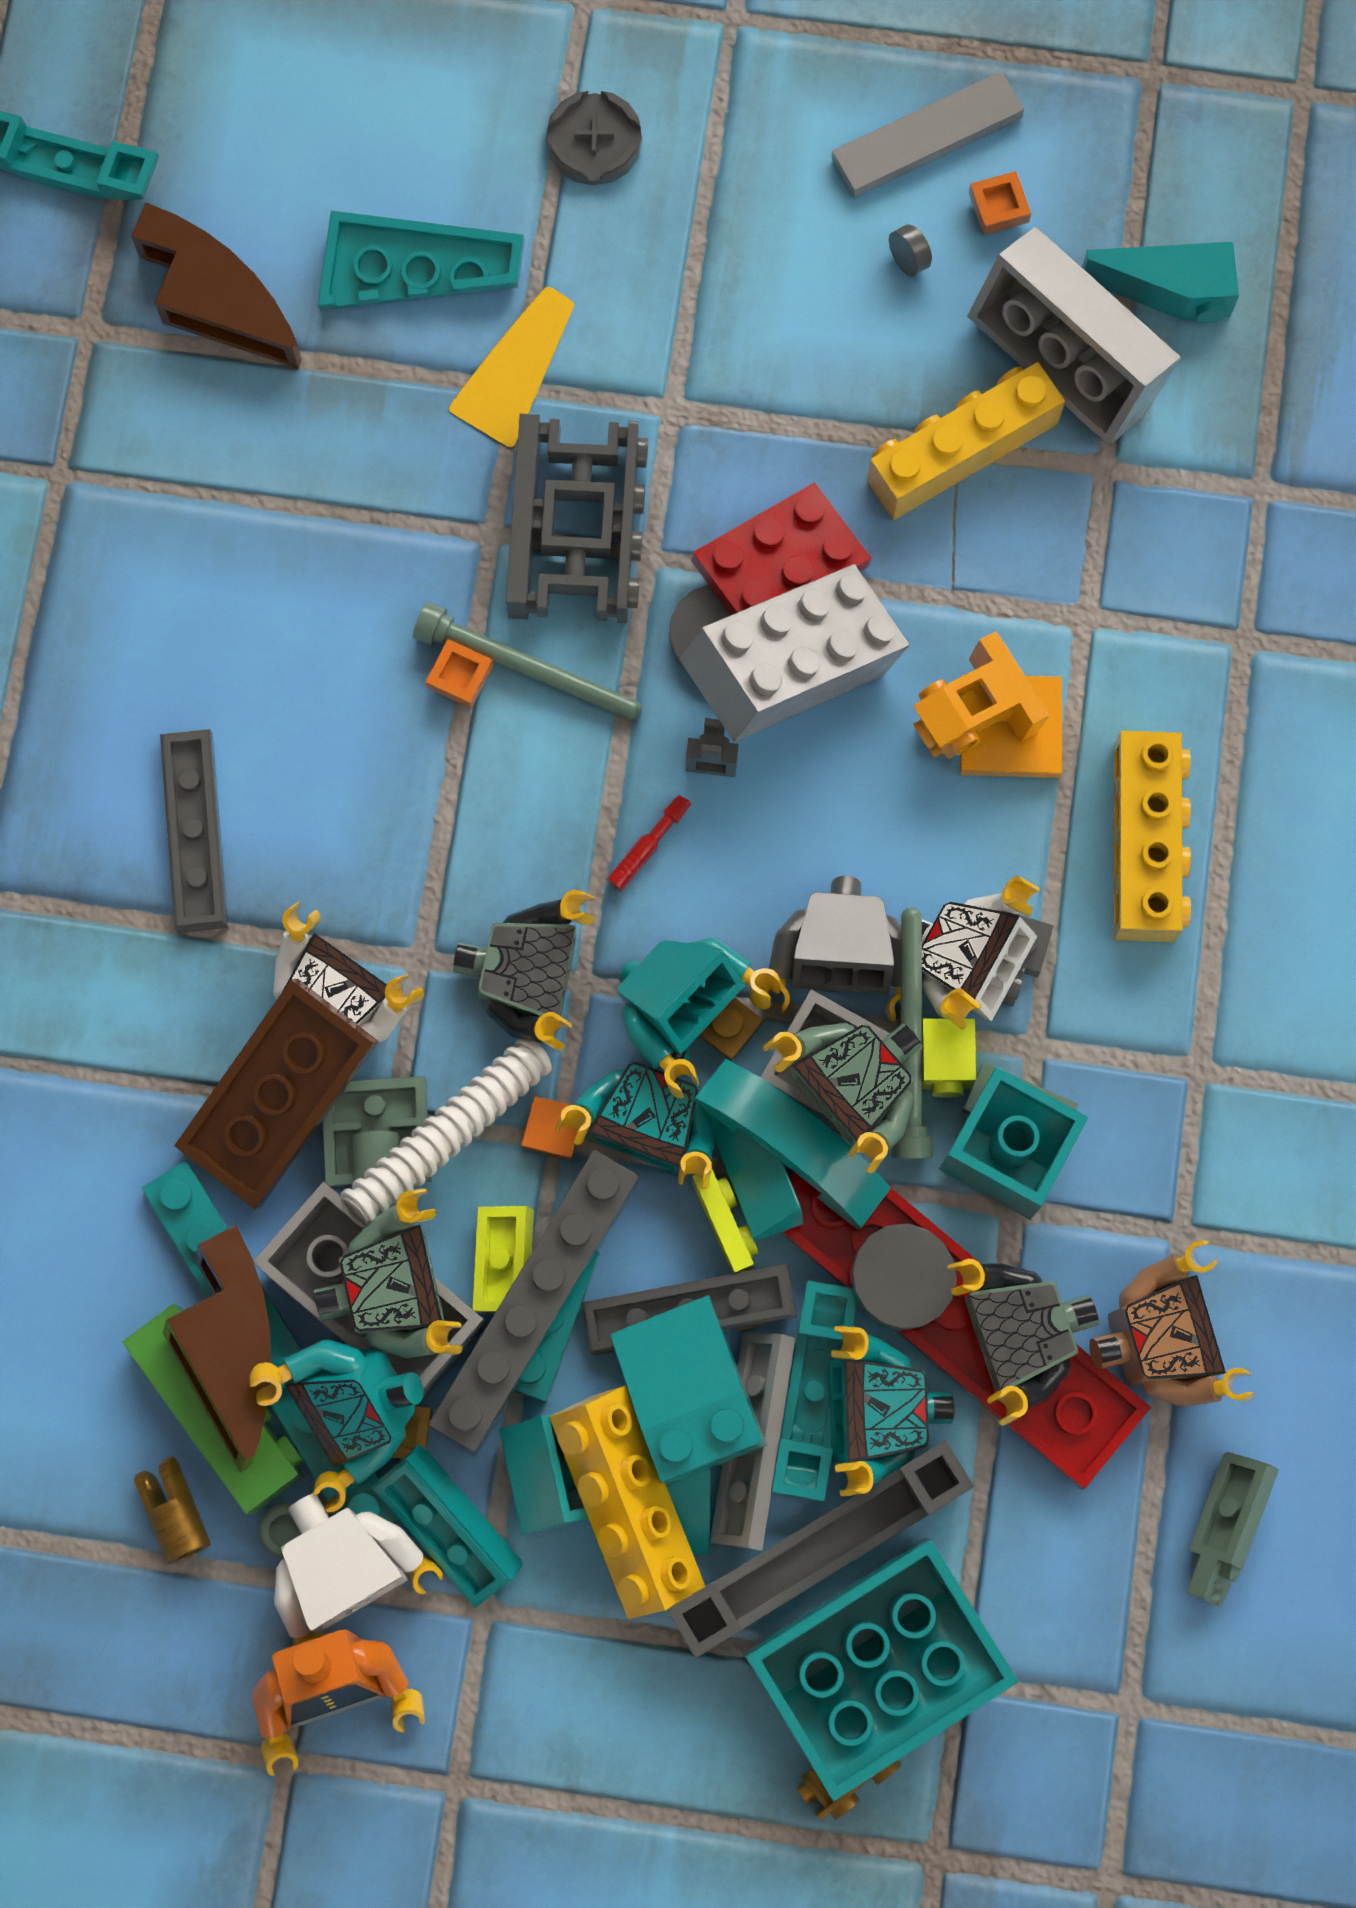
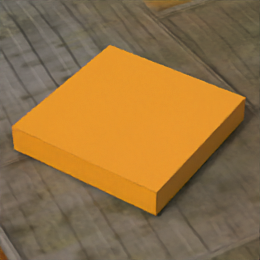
[960,674,1062,778]

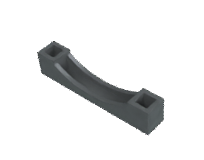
[428,1149,639,1455]
[667,1440,974,1658]

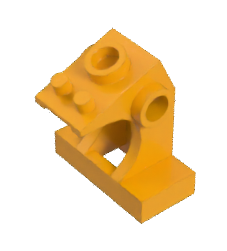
[913,631,1050,760]

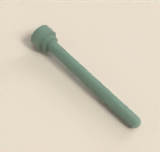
[413,602,642,719]
[891,908,933,1158]

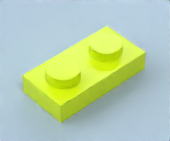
[692,1168,759,1274]
[472,1206,534,1314]

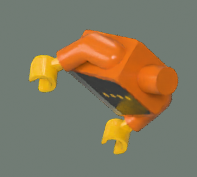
[252,1629,425,1776]

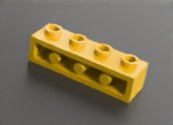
[867,362,1065,521]
[1113,731,1191,942]
[549,1385,706,1620]

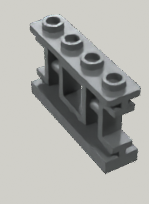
[506,413,648,623]

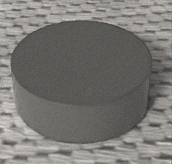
[889,224,932,276]

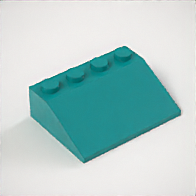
[743,1538,1019,1802]

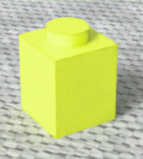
[922,1018,976,1098]

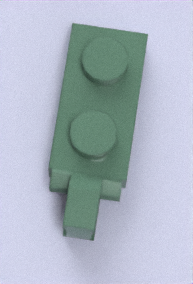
[1187,1451,1279,1607]

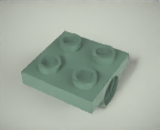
[323,1076,432,1189]

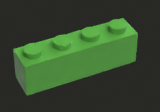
[122,1303,305,1516]

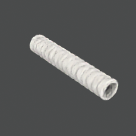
[340,1039,552,1228]

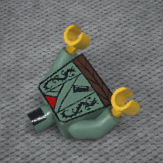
[762,1023,923,1174]
[314,1189,463,1359]

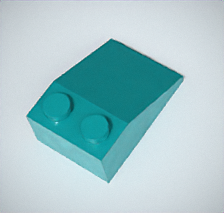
[610,1295,768,1485]

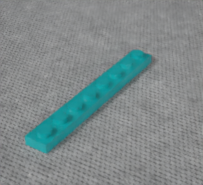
[141,1160,399,1524]

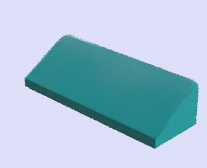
[711,1115,804,1242]
[370,1444,523,1608]

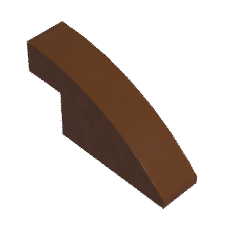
[131,202,302,369]
[163,1225,272,1472]

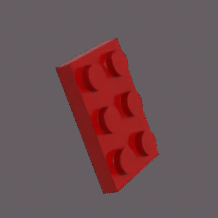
[691,482,871,615]

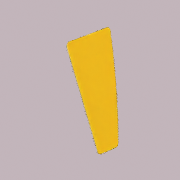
[449,287,575,448]

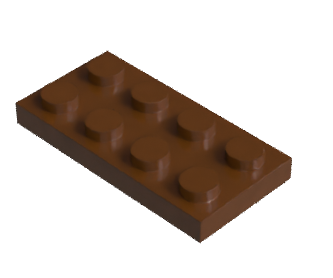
[174,978,379,1209]

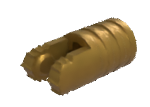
[133,1455,211,1564]

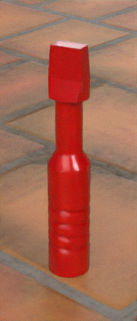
[606,795,691,892]

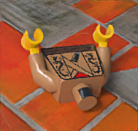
[1089,1240,1255,1407]

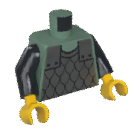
[453,889,595,1051]
[947,1259,1099,1426]

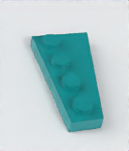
[317,211,525,311]

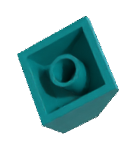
[939,1066,1089,1220]
[499,1414,589,1535]

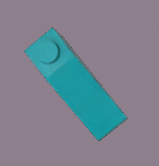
[1082,241,1239,323]

